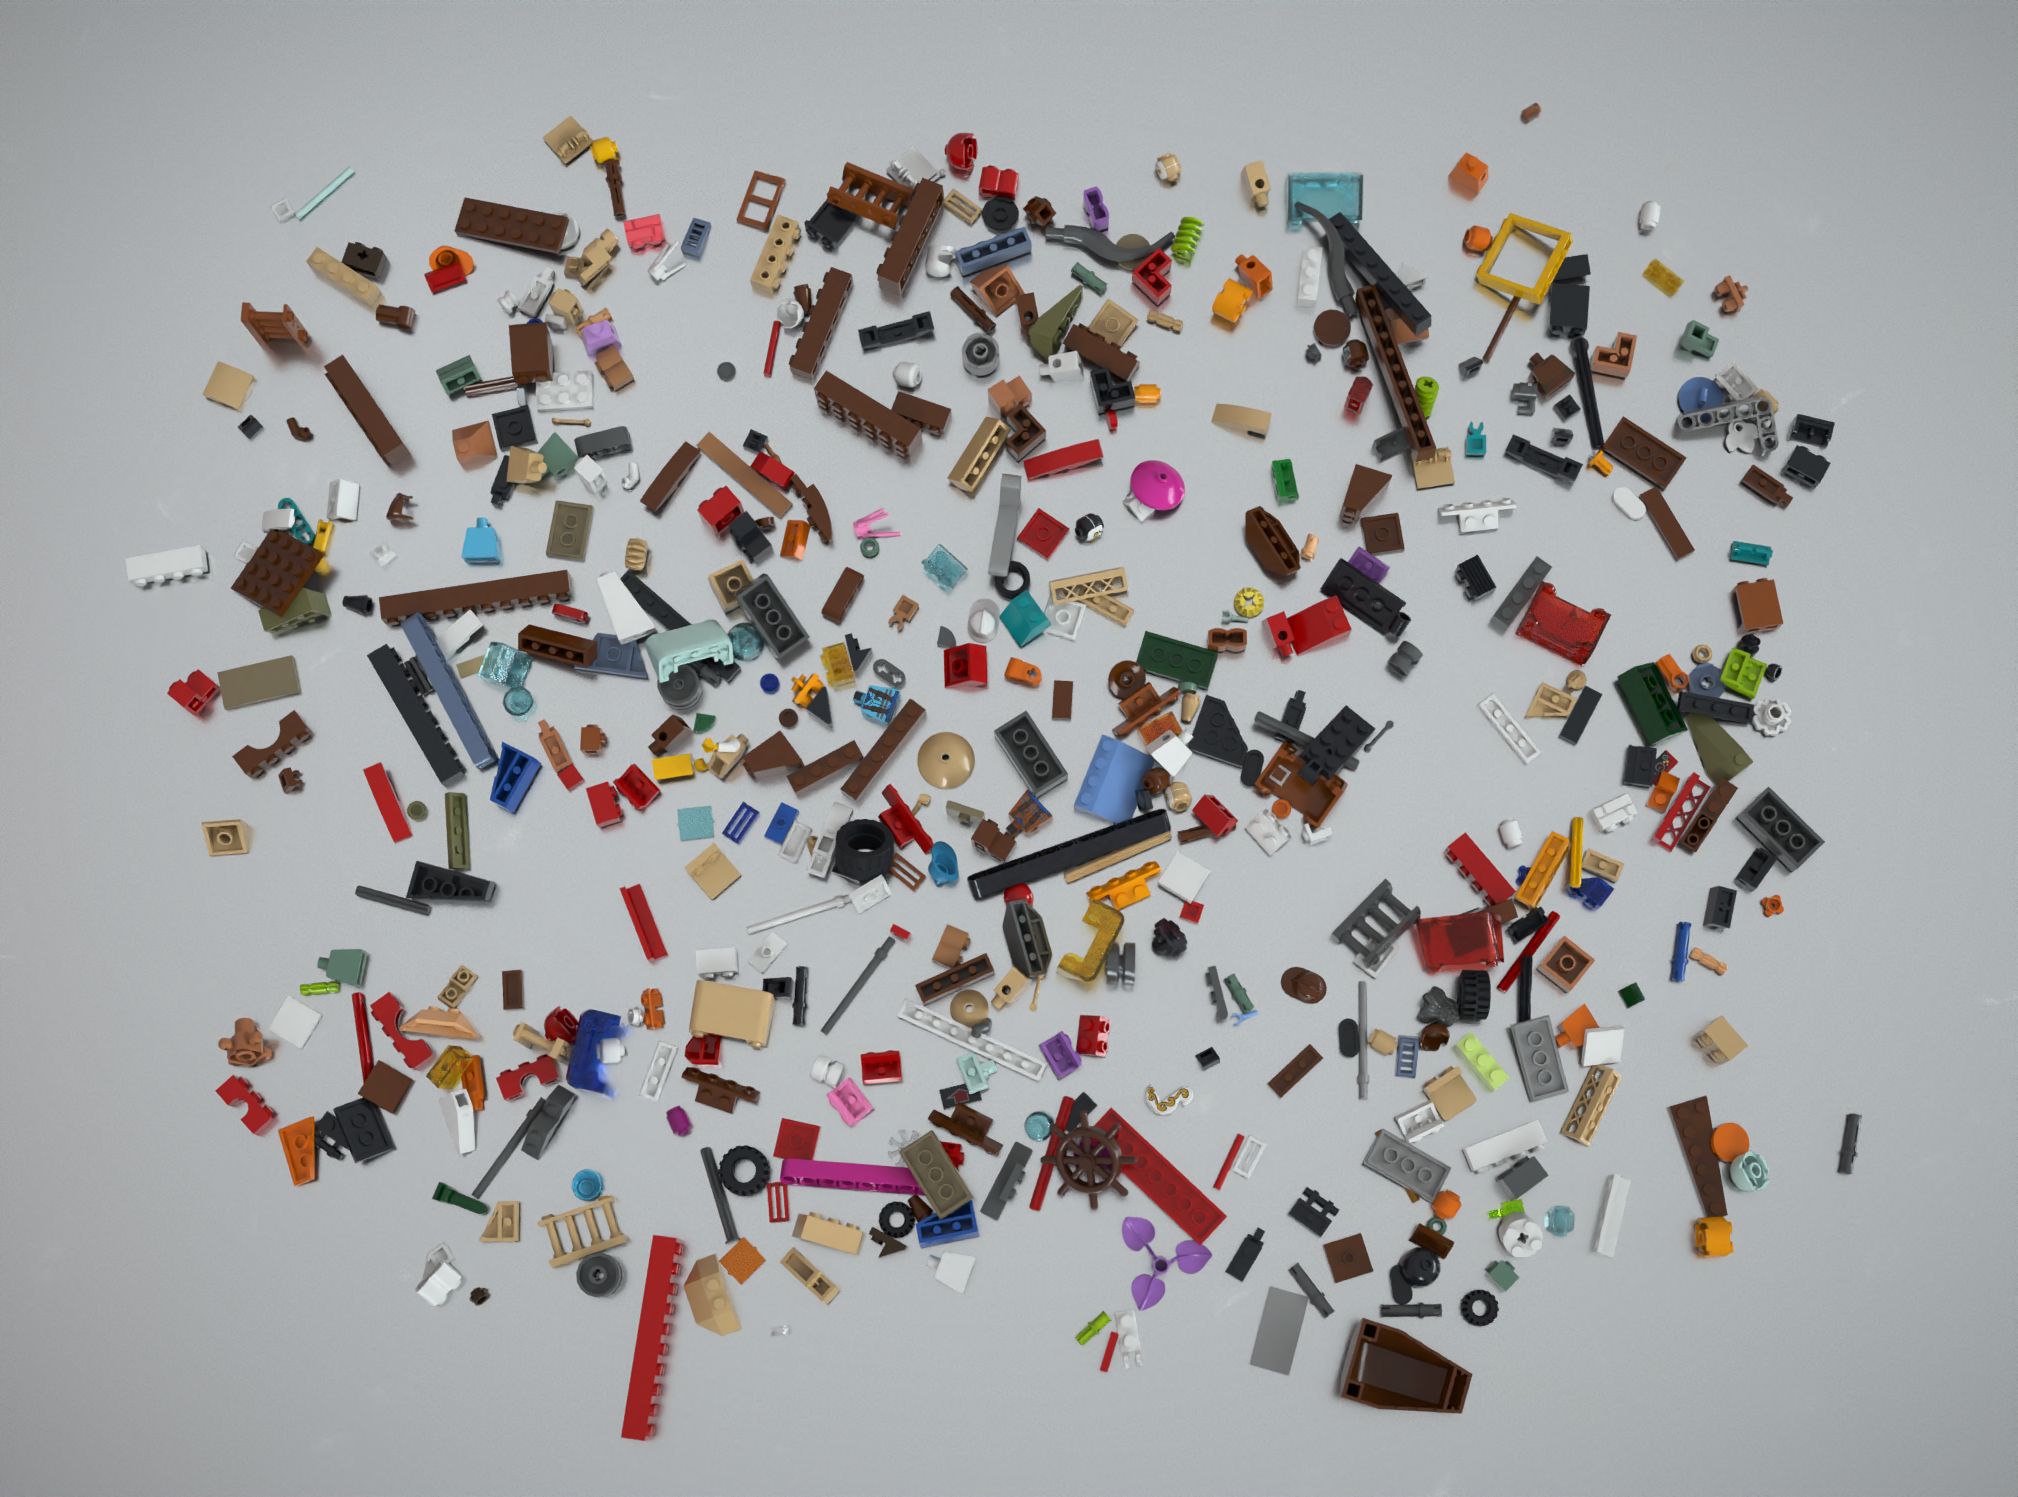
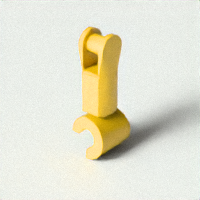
[313,519,333,572]

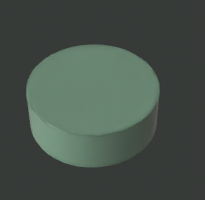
[1178,682,1197,694]

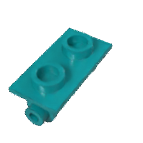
[1731,541,1773,565]

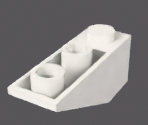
[438,1089,476,1155]

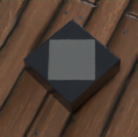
[1135,789,1153,810]

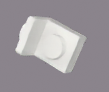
[1301,823,1333,845]

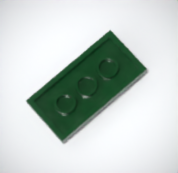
[1136,631,1219,689]

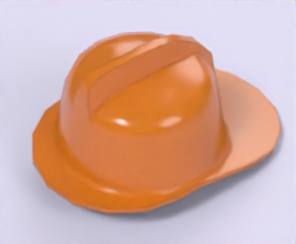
[429,245,474,276]

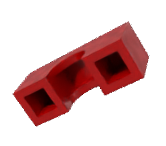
[496,1054,562,1101]
[215,1075,276,1135]

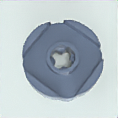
[1687,663,1727,698]

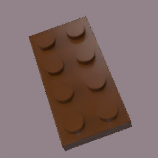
[1602,416,1687,489]

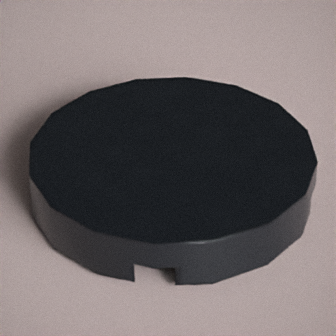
[982,196,1019,233]

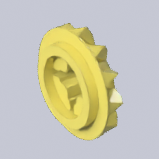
[1234,587,1264,617]

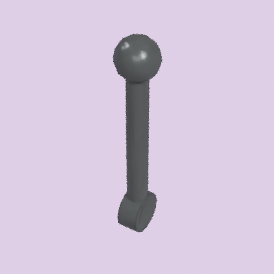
[1364,720,1394,751]

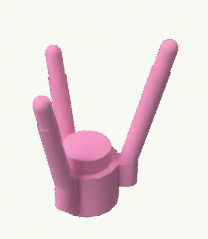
[853,508,901,539]

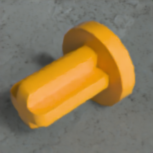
[1588,450,1614,475]

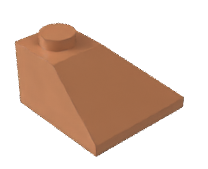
[970,264,1025,316]
[452,421,497,466]

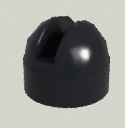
[1765,663,1782,680]

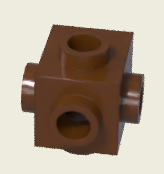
[1023,196,1056,226]

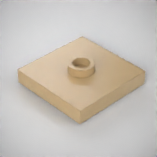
[1088,299,1139,346]

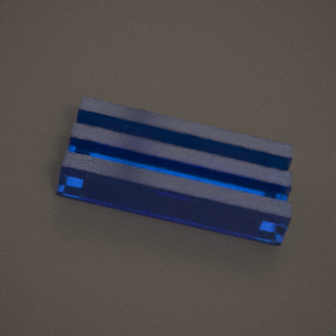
[722,802,760,844]

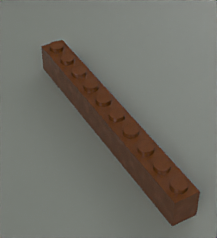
[1355,284,1436,462]
[379,570,573,625]

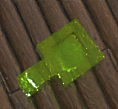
[1489,1199,1525,1219]

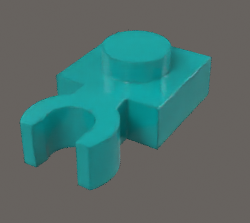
[1466,422,1486,455]

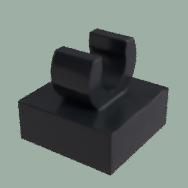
[1554,394,1581,421]
[743,429,768,454]

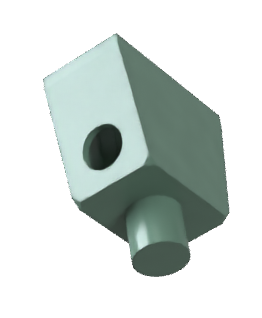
[538,432,579,478]
[317,949,367,988]

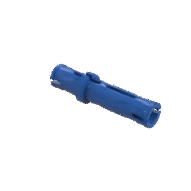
[1672,922,1691,982]

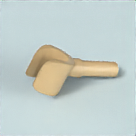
[911,793,931,815]

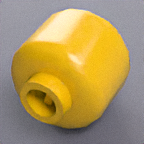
[590,137,618,163]

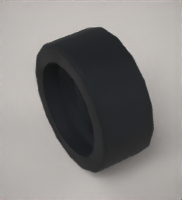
[994,561,1030,599]

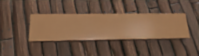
[697,432,793,518]

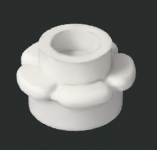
[627,1007,644,1026]

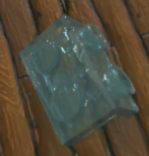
[921,544,968,587]

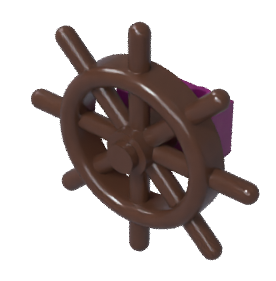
[1040,1110,1138,1210]

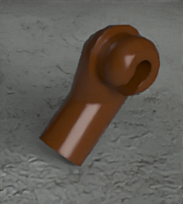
[286,417,310,440]

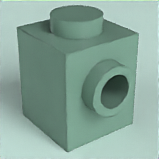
[1486,1260,1520,1292]

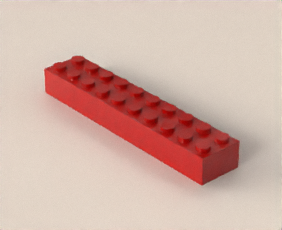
[621,1235,684,1441]

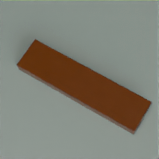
[1639,486,1695,561]

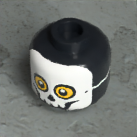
[1075,513,1104,541]

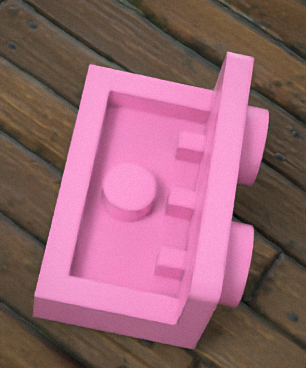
[826,1077,873,1126]

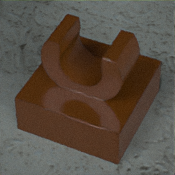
[278,767,303,793]

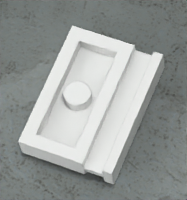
[1353,931,1399,979]

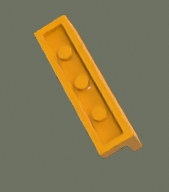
[1515,831,1571,911]

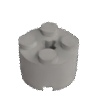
[962,333,1000,376]

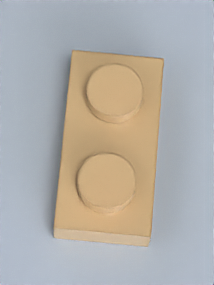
[1582,848,1624,882]

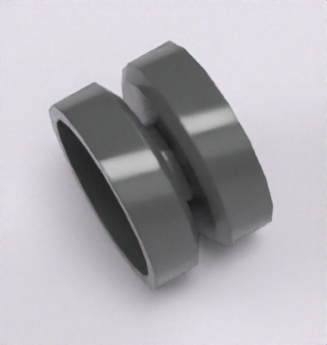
[657,664,702,709]
[1105,942,1135,986]
[576,1253,623,1298]

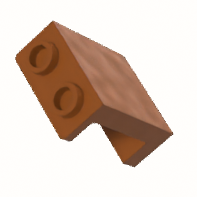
[1733,578,1783,634]

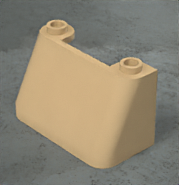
[689,980,775,1048]

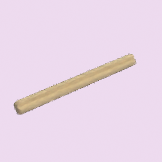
[1064,831,1172,883]

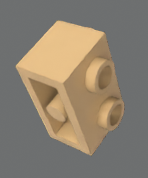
[549,288,583,326]

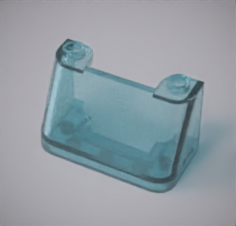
[1286,172,1363,224]

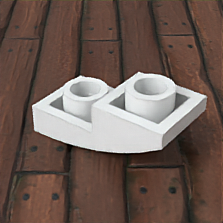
[261,509,295,532]

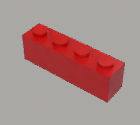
[1445,832,1516,906]

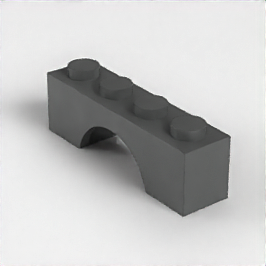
[1490,556,1552,632]

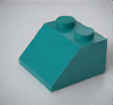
[999,589,1052,647]

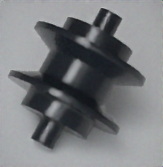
[1740,634,1761,654]

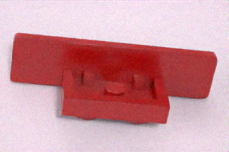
[878,784,934,854]

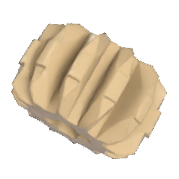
[625,538,648,571]

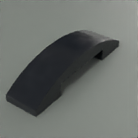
[858,311,934,348]
[1505,434,1583,482]

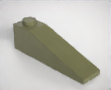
[1029,285,1083,362]
[1685,713,1753,785]

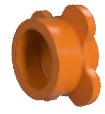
[1762,895,1784,916]

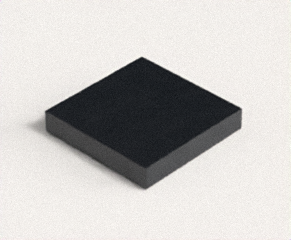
[492,405,537,451]

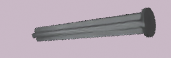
[700,1147,741,1244]

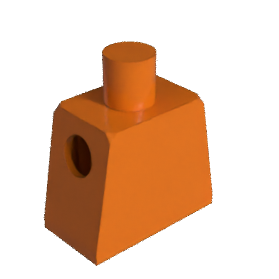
[1449,153,1488,194]
[1235,254,1273,300]
[1555,1004,1600,1049]

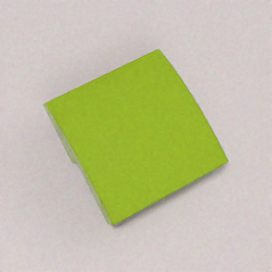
[1720,647,1767,699]

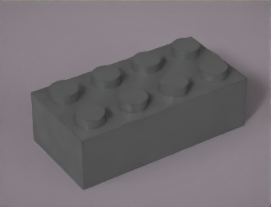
[733,573,810,659]
[994,710,1068,798]
[1737,786,1825,872]

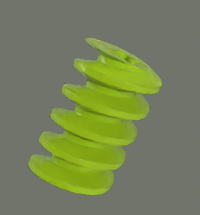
[1171,217,1204,260]
[1415,376,1439,418]

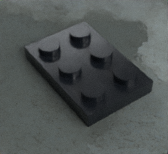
[333,1098,393,1164]

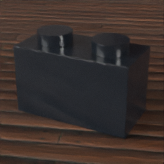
[1782,445,1831,487]

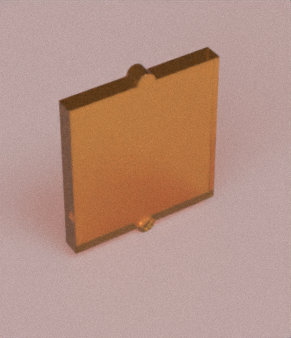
[719,1237,766,1285]

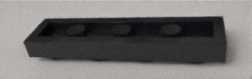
[1676,691,1754,724]

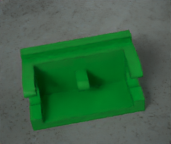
[1271,459,1299,502]

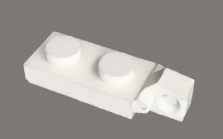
[518,267,555,318]

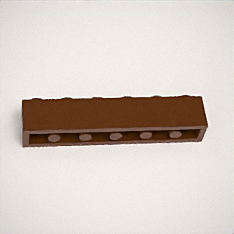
[789,267,853,380]
[840,698,926,804]

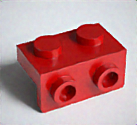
[613,764,661,809]
[1076,1015,1110,1057]
[860,1050,902,1085]

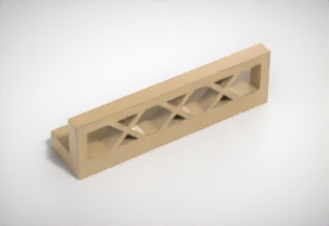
[1049,567,1128,605]
[1561,1064,1622,1147]

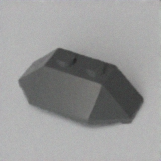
[1002,899,1052,977]

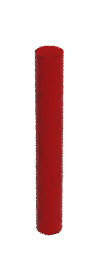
[763,321,781,376]
[1213,1134,1244,1190]

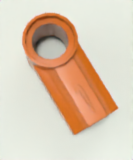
[1655,654,1689,693]

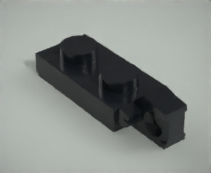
[490,455,515,508]
[1275,690,1307,744]
[1225,1227,1265,1282]

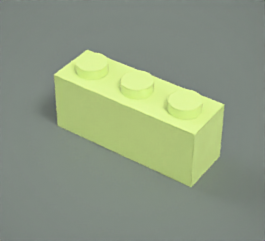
[1453,1032,1510,1092]

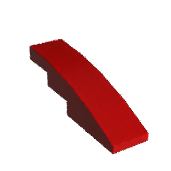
[1023,439,1104,480]
[363,762,413,843]

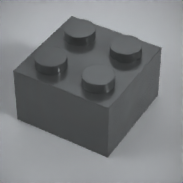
[1497,1156,1549,1201]

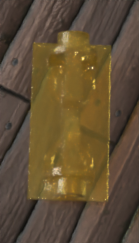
[1643,259,1684,295]

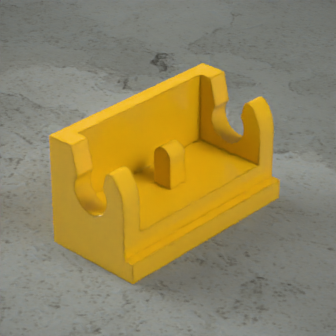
[652,753,694,780]

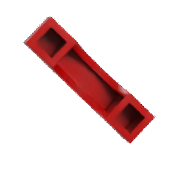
[370,992,437,1070]

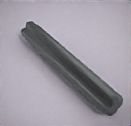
[355,885,430,915]

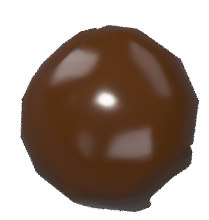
[1419,1024,1450,1051]

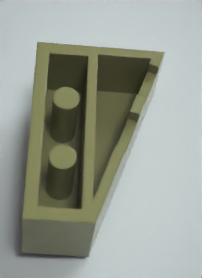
[258,588,332,634]

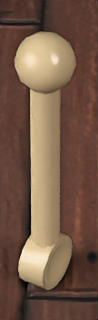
[552,418,591,426]
[1029,975,1044,1011]

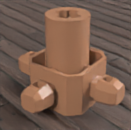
[218,1018,272,1066]

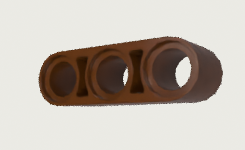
[821,567,864,622]

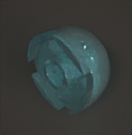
[727,623,764,661]

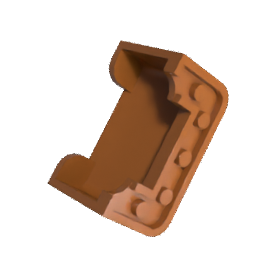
[1255,741,1348,828]

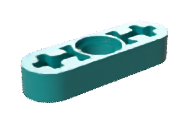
[278,498,316,546]

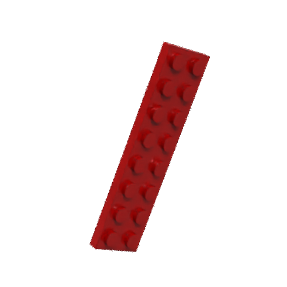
[1090,1108,1227,1245]

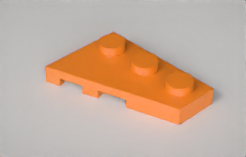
[278,1117,315,1186]

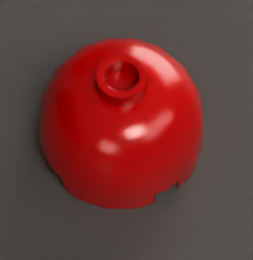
[945,133,978,170]
[544,1006,582,1045]

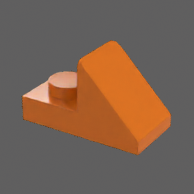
[1646,770,1680,813]

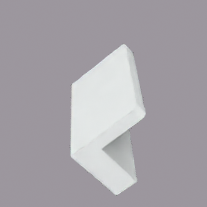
[327,479,359,521]

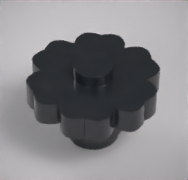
[1152,918,1187,956]

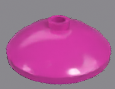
[1130,460,1185,510]

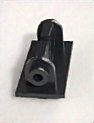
[1507,906,1550,942]

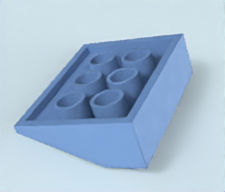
[1074,734,1155,824]

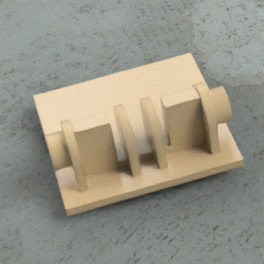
[542,116,593,164]
[1411,447,1455,489]

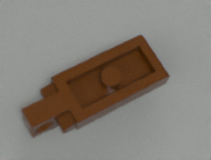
[1741,465,1793,507]

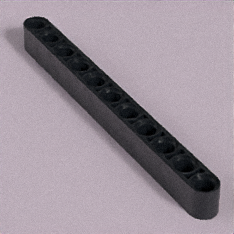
[967,809,1171,898]

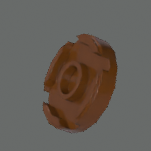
[1313,309,1351,347]

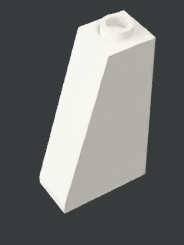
[597,571,657,645]

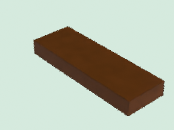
[1267,1044,1323,1098]

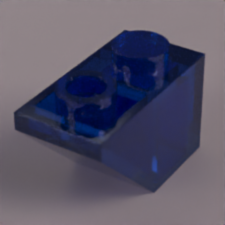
[1566,877,1614,910]

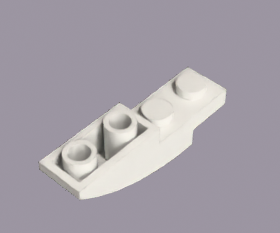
[806,802,853,879]

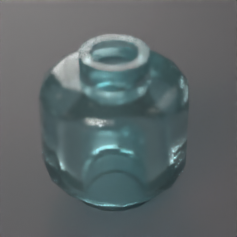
[1548,1206,1575,1236]

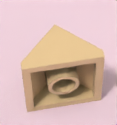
[201,819,248,856]

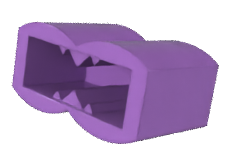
[1083,186,1109,231]

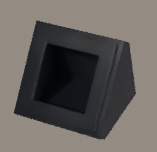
[238,415,263,439]
[1195,1047,1220,1071]

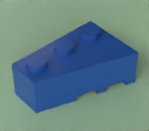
[490,742,541,813]
[916,1200,979,1248]

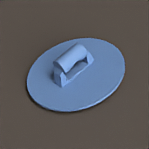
[1678,377,1723,420]

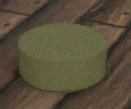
[407,801,428,821]

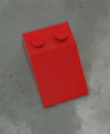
[1287,595,1352,655]

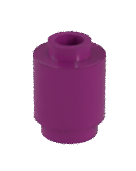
[666,1106,692,1137]

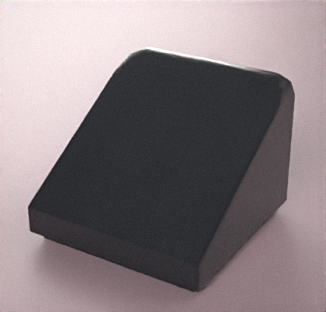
[1459,357,1483,376]
[1551,428,1573,443]

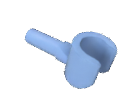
[1231,1010,1258,1025]

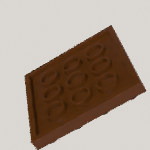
[230,529,324,618]

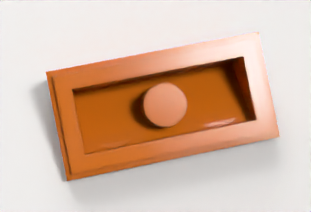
[780,520,810,560]

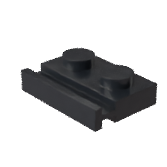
[1624,745,1657,787]

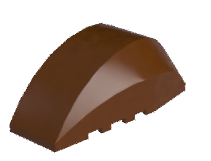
[1340,1318,1473,1414]

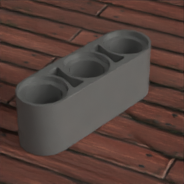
[574,426,631,459]

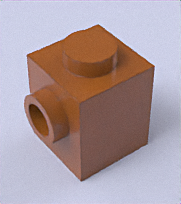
[580,724,606,754]

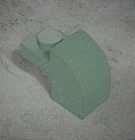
[1681,320,1719,357]

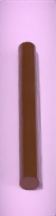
[1483,296,1521,362]

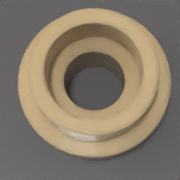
[1692,645,1712,664]

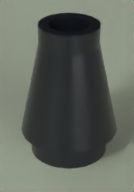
[342,595,373,614]

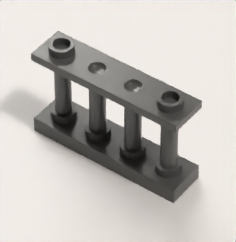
[1332,879,1421,969]

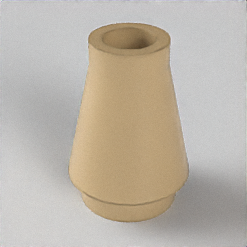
[1180,693,1201,722]

